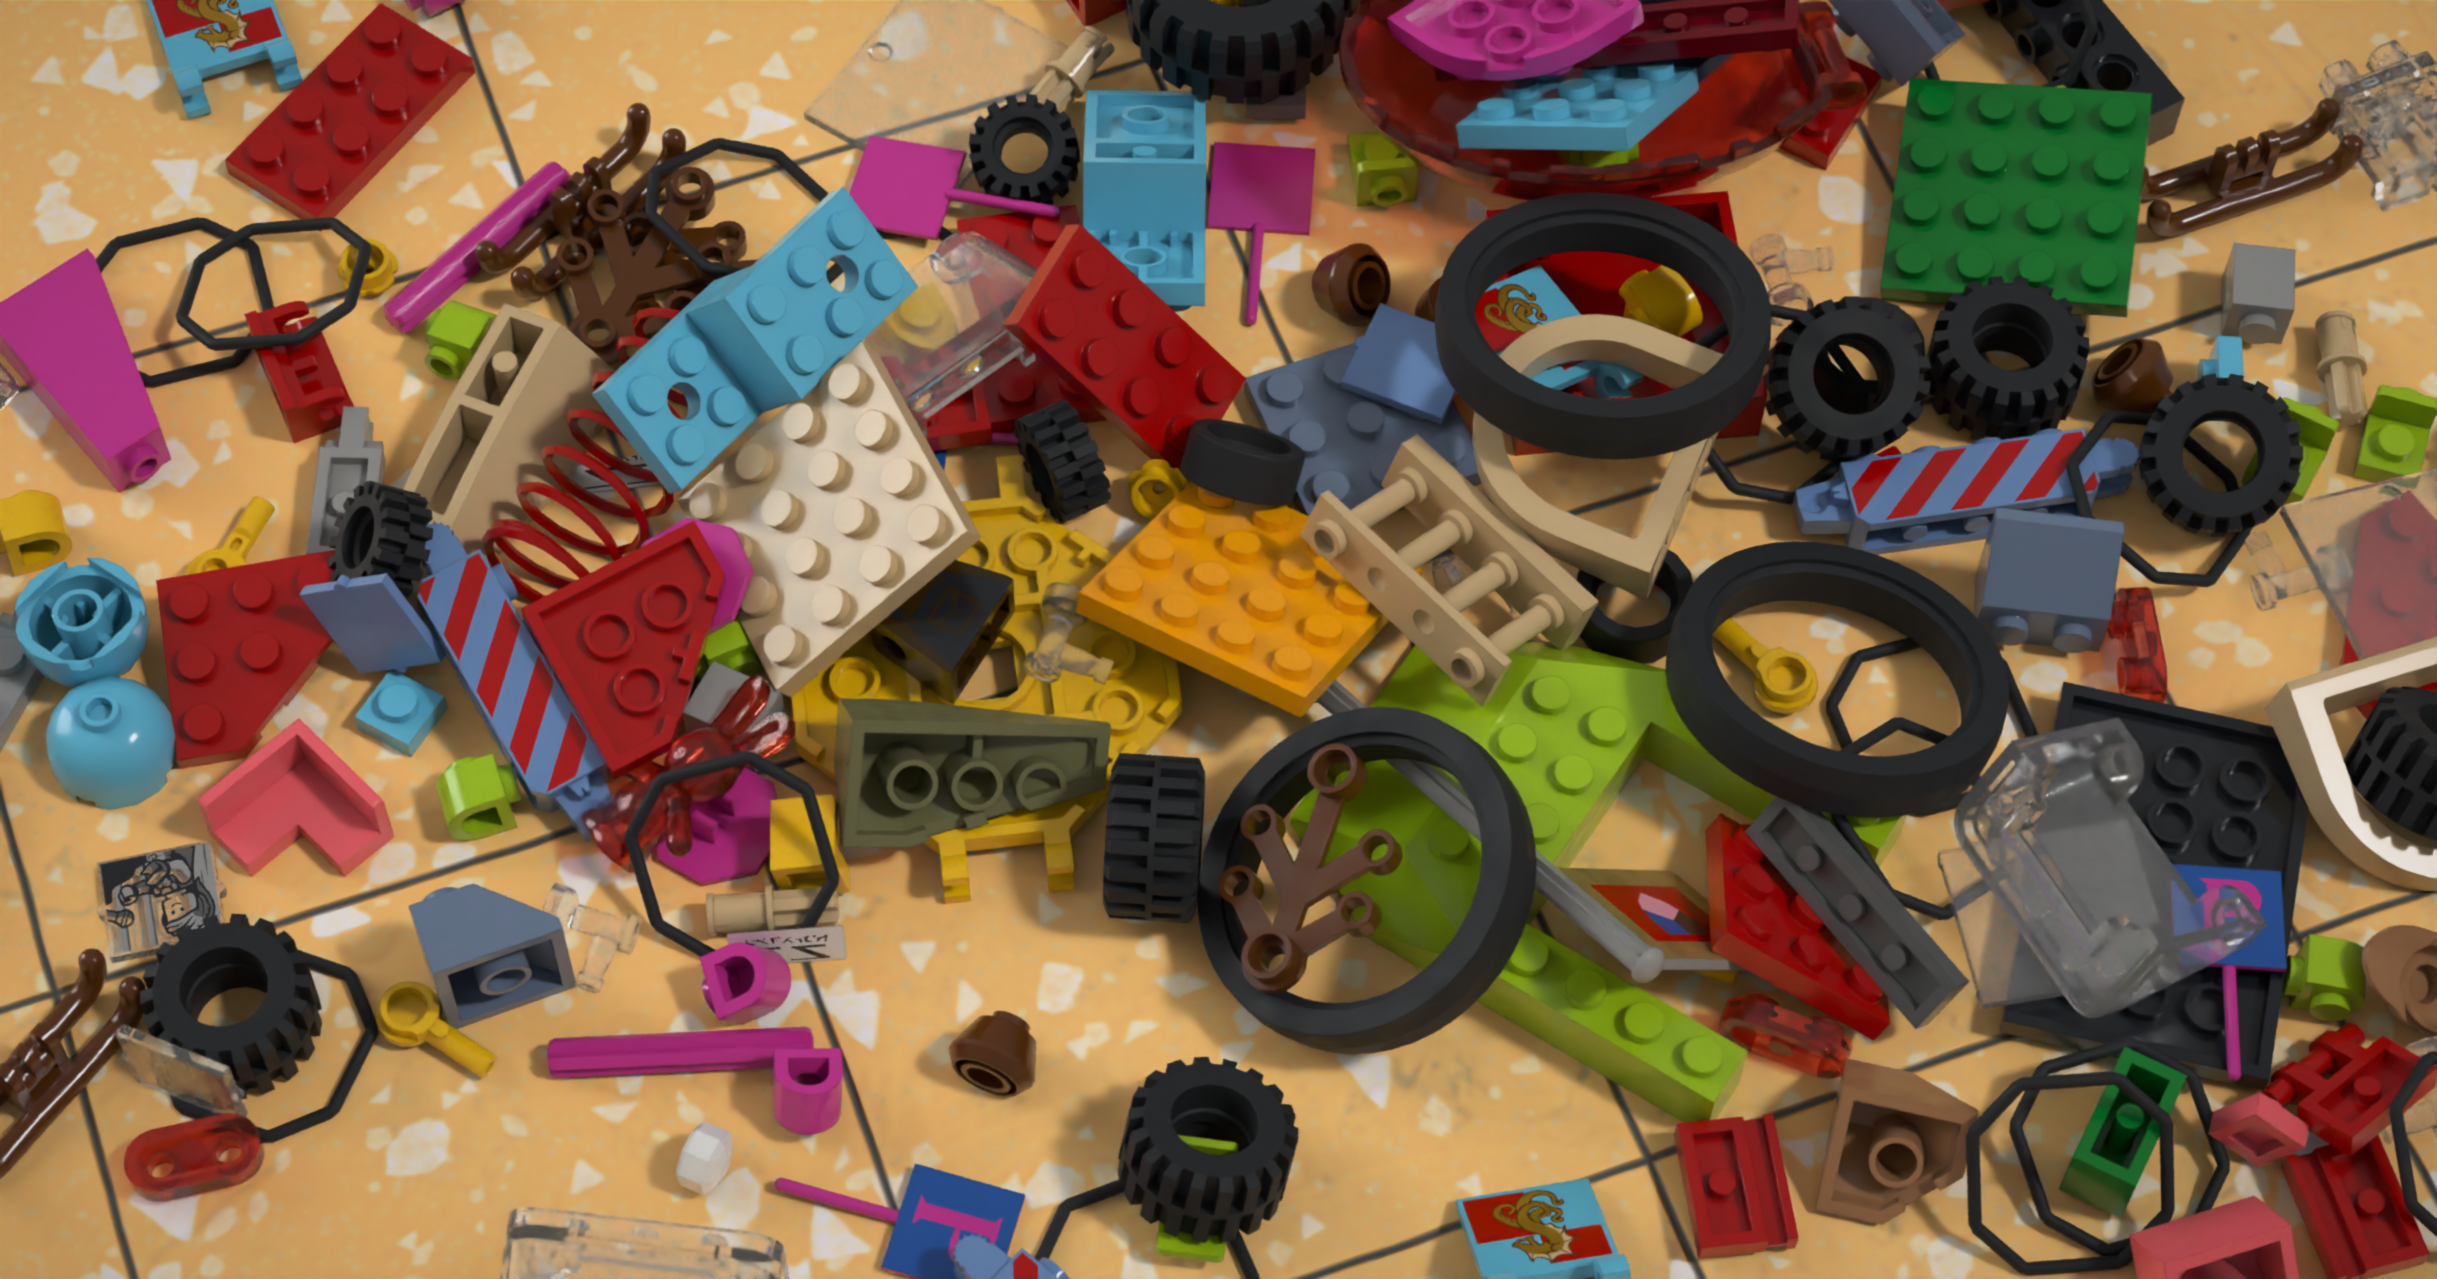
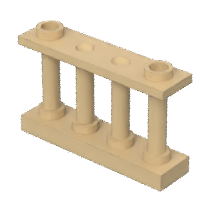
[1300,434,1599,707]

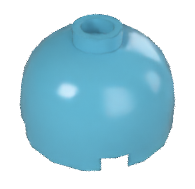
[15,558,150,688]
[45,676,178,810]

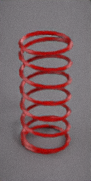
[482,307,688,602]

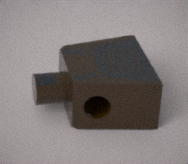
[871,560,1015,704]

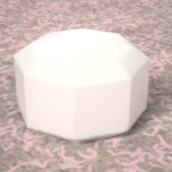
[676,1122,733,1195]

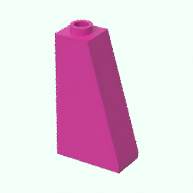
[0,248,171,493]

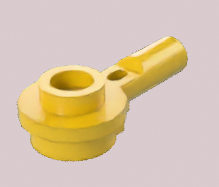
[185,496,275,575]
[1713,617,1818,714]
[375,981,497,1078]

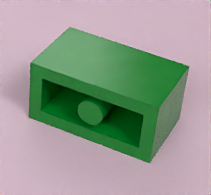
[2059,1047,2187,1218]

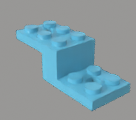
[1083,90,1206,312]
[592,187,918,494]

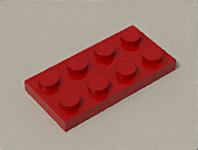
[225,3,475,232]
[956,205,1107,433]
[1003,224,1246,468]

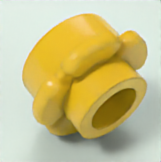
[337,239,398,296]
[1128,459,1189,519]

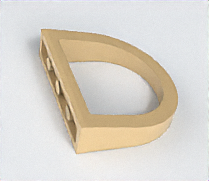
[1473,314,1723,600]
[2264,637,2437,891]

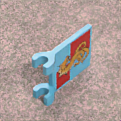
[146,0,303,119]
[1475,265,1644,399]
[1456,1178,1631,1279]

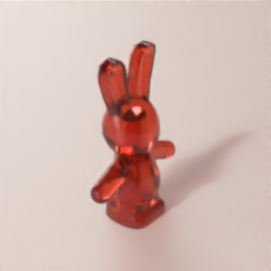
[581,675,796,874]

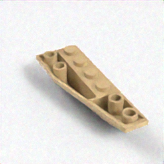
[403,303,616,629]

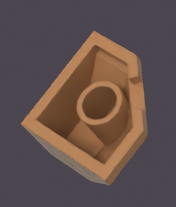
[1815,1058,1978,1225]

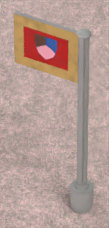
[1315,679,1746,983]

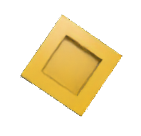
[770,794,850,894]

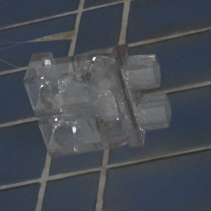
[2319,39,2437,212]

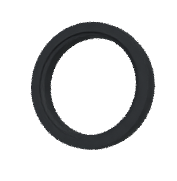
[1435,192,1771,459]
[1665,541,2009,818]
[1198,707,1537,1055]

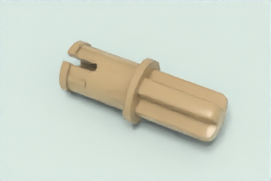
[1022,26,1115,113]
[2315,310,2368,427]
[706,884,839,936]

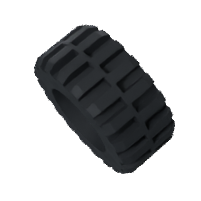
[1126,0,1352,104]

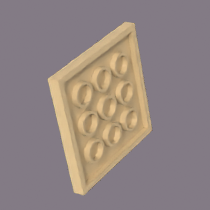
[677,342,981,697]

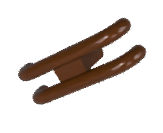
[2141,98,2364,237]
[475,103,686,300]
[0,948,146,1179]

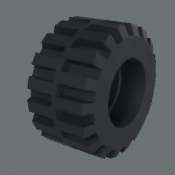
[1925,276,2090,440]
[1764,296,1931,461]
[2139,374,2303,537]
[2344,686,2437,841]
[1103,753,1205,923]
[140,914,322,1100]
[1117,1057,1298,1243]

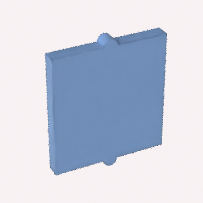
[1341,303,1457,425]
[299,573,446,674]

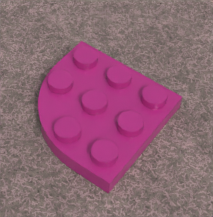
[1387,0,1645,81]

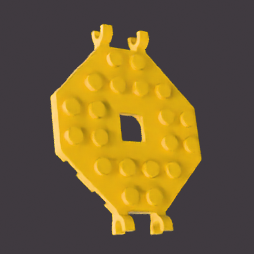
[791,454,1183,904]

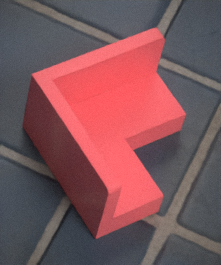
[197,718,394,877]

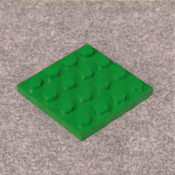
[1880,78,2152,317]

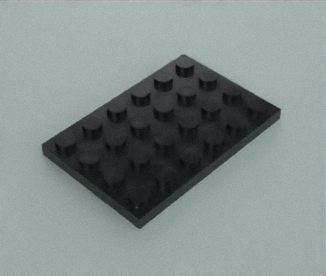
[2000,682,2309,1091]

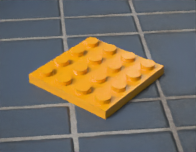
[1076,482,1423,718]

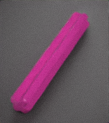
[383,161,570,334]
[547,1026,814,1078]

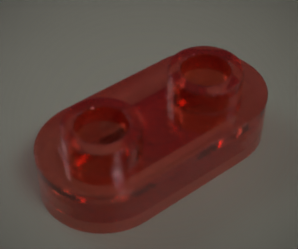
[2107,586,2167,703]
[1717,992,1853,1079]
[124,1113,265,1202]

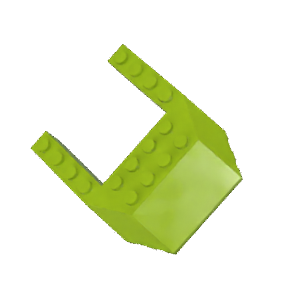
[1289,636,1906,1123]

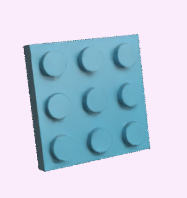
[1456,60,1699,151]

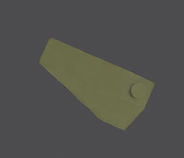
[834,698,1111,848]

